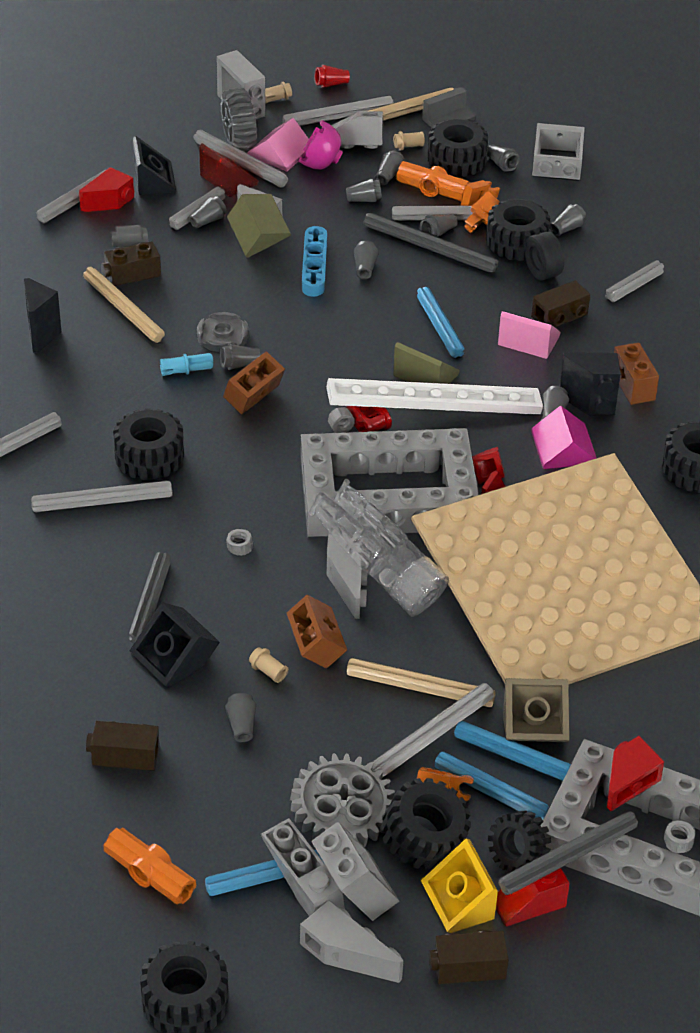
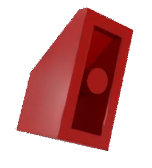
[79,167,135,212]
[607,736,664,811]
[496,868,570,927]

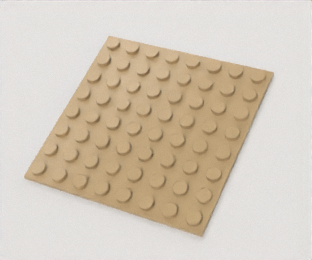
[411,453,700,685]

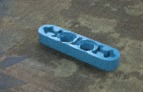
[302,226,327,297]

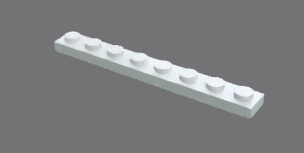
[326,378,543,414]

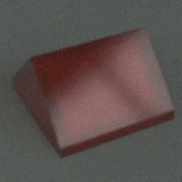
[199,143,259,197]

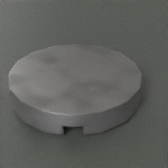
[197,312,249,352]

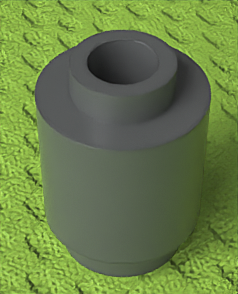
[111,225,148,248]

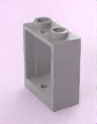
[217,50,265,120]
[532,123,585,180]
[311,821,399,921]

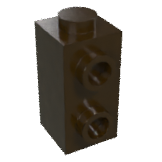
[101,241,161,286]
[531,280,590,327]
[86,721,160,771]
[429,930,509,984]

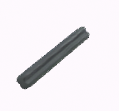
[129,552,171,643]

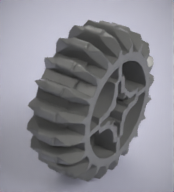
[220,88,257,152]

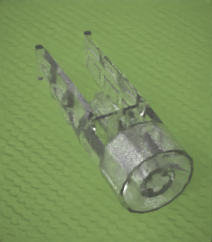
[309,479,449,617]

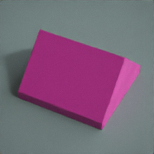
[531,406,597,469]

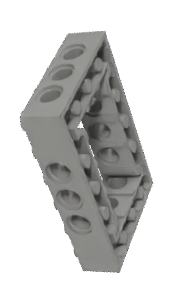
[301,428,478,537]
[541,739,700,916]

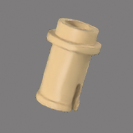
[265,82,292,103]
[393,131,425,150]
[249,647,289,683]

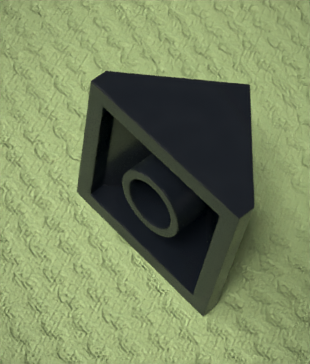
[133,136,176,195]
[24,278,62,353]

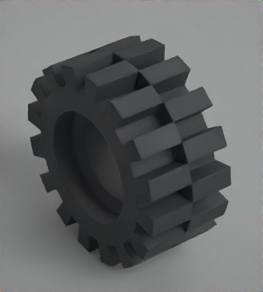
[488,811,551,873]

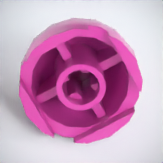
[298,120,343,170]

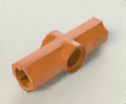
[397,161,470,201]
[104,828,196,904]

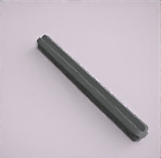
[364,213,499,272]

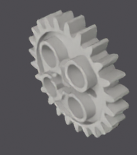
[290,753,395,847]

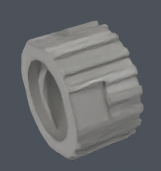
[328,407,355,433]
[226,529,253,556]
[664,820,695,853]

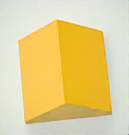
[421,838,498,933]

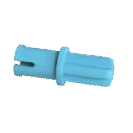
[160,353,214,376]

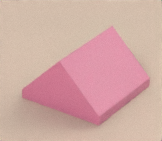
[247,118,309,172]
[498,311,561,359]

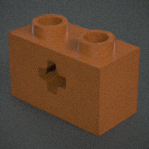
[614,342,659,405]
[223,351,285,415]
[287,595,347,669]

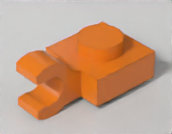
[460,180,500,206]
[464,191,500,233]
[417,767,474,801]

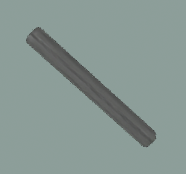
[498,811,638,895]

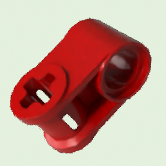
[346,406,392,432]

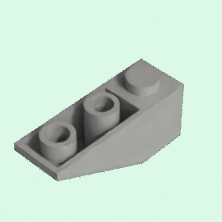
[332,111,383,149]
[327,534,369,619]
[261,818,345,916]
[300,900,403,983]

